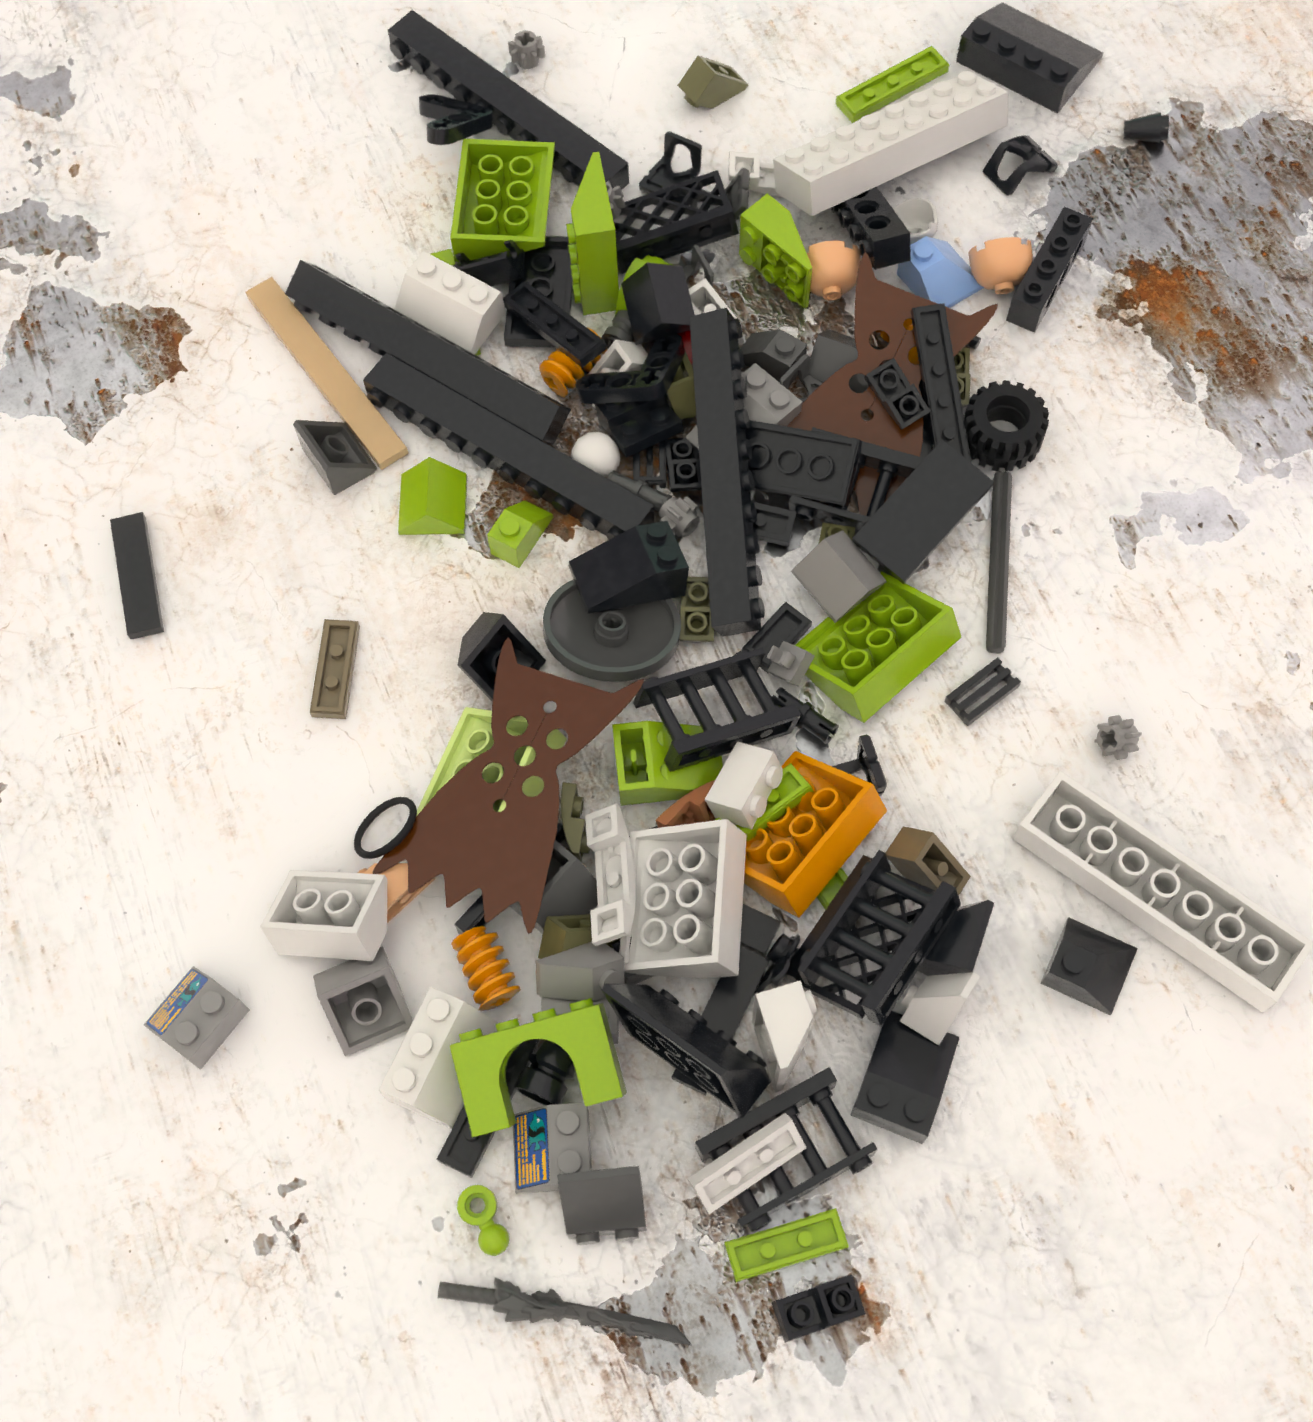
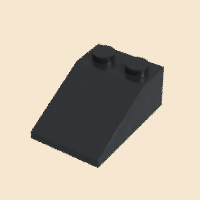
[568,521,689,614]
[850,1011,960,1144]

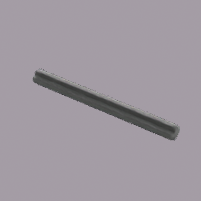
[986,471,1012,654]

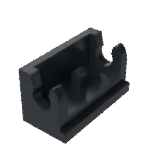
[452,240,526,286]

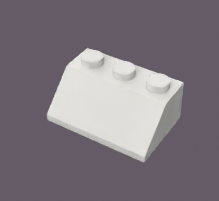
[395,251,506,354]
[260,870,387,961]
[752,980,817,1092]
[379,986,498,1129]

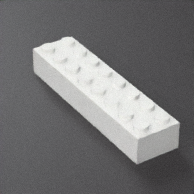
[773,71,1009,216]
[1012,770,1313,1013]

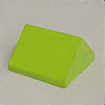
[398,457,467,535]

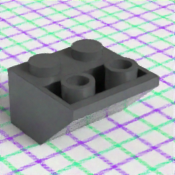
[510,840,598,934]

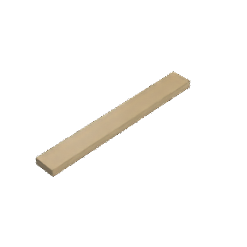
[245,277,409,470]

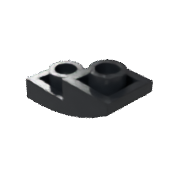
[864,358,931,430]
[665,438,702,492]
[772,1274,866,1343]

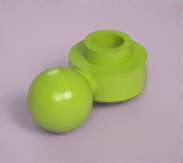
[457,1185,509,1256]

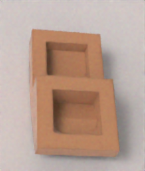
[656,780,716,828]

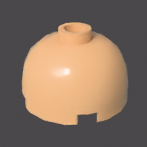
[968,237,1033,294]
[807,240,861,300]

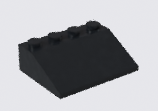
[956,2,1103,114]
[601,984,771,1118]

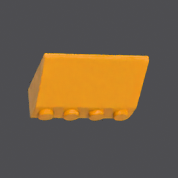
[744,751,887,918]

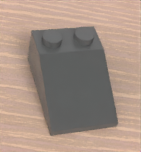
[557,1166,647,1245]

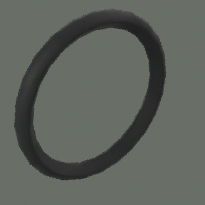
[354,797,417,859]

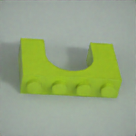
[449,998,627,1137]

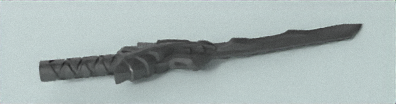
[438,1277,691,1346]

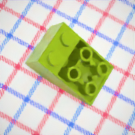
[739,193,812,309]
[612,721,723,806]

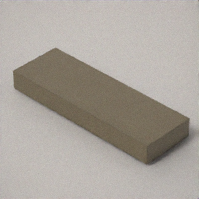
[310,619,360,719]

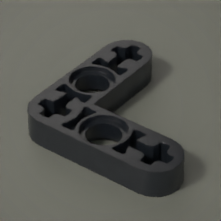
[419,94,493,145]
[575,334,685,404]

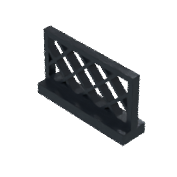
[614,170,739,274]
[786,855,936,1019]

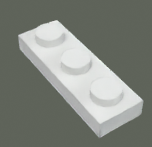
[687,1113,806,1214]

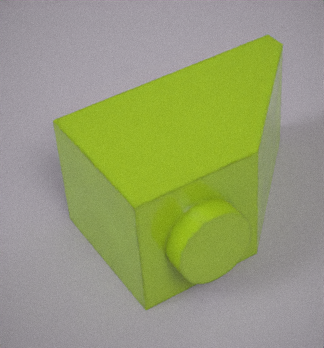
[487,500,553,568]

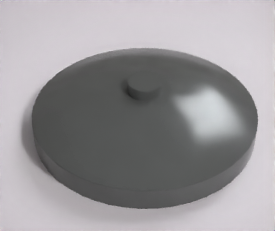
[543,579,681,682]

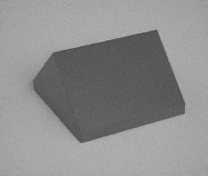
[808,329,882,393]
[293,420,377,496]

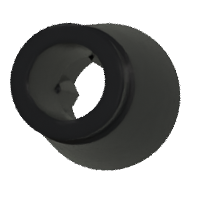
[1124,112,1169,143]

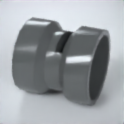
[602,310,634,348]

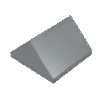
[791,530,887,623]

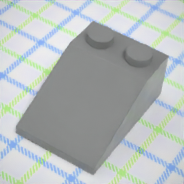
[686,363,802,450]

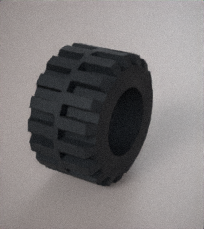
[964,380,1049,472]

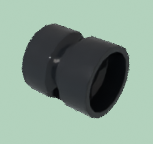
[514,1039,576,1106]

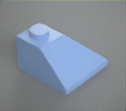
[897,236,984,308]

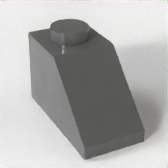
[740,329,807,387]

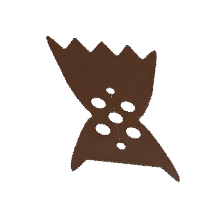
[786,253,998,516]
[373,637,644,934]

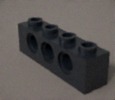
[830,187,911,270]
[1006,207,1093,333]

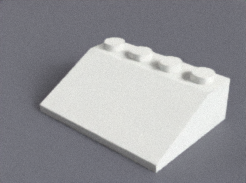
[619,819,747,979]

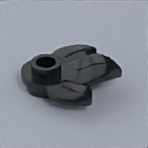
[754,933,800,994]

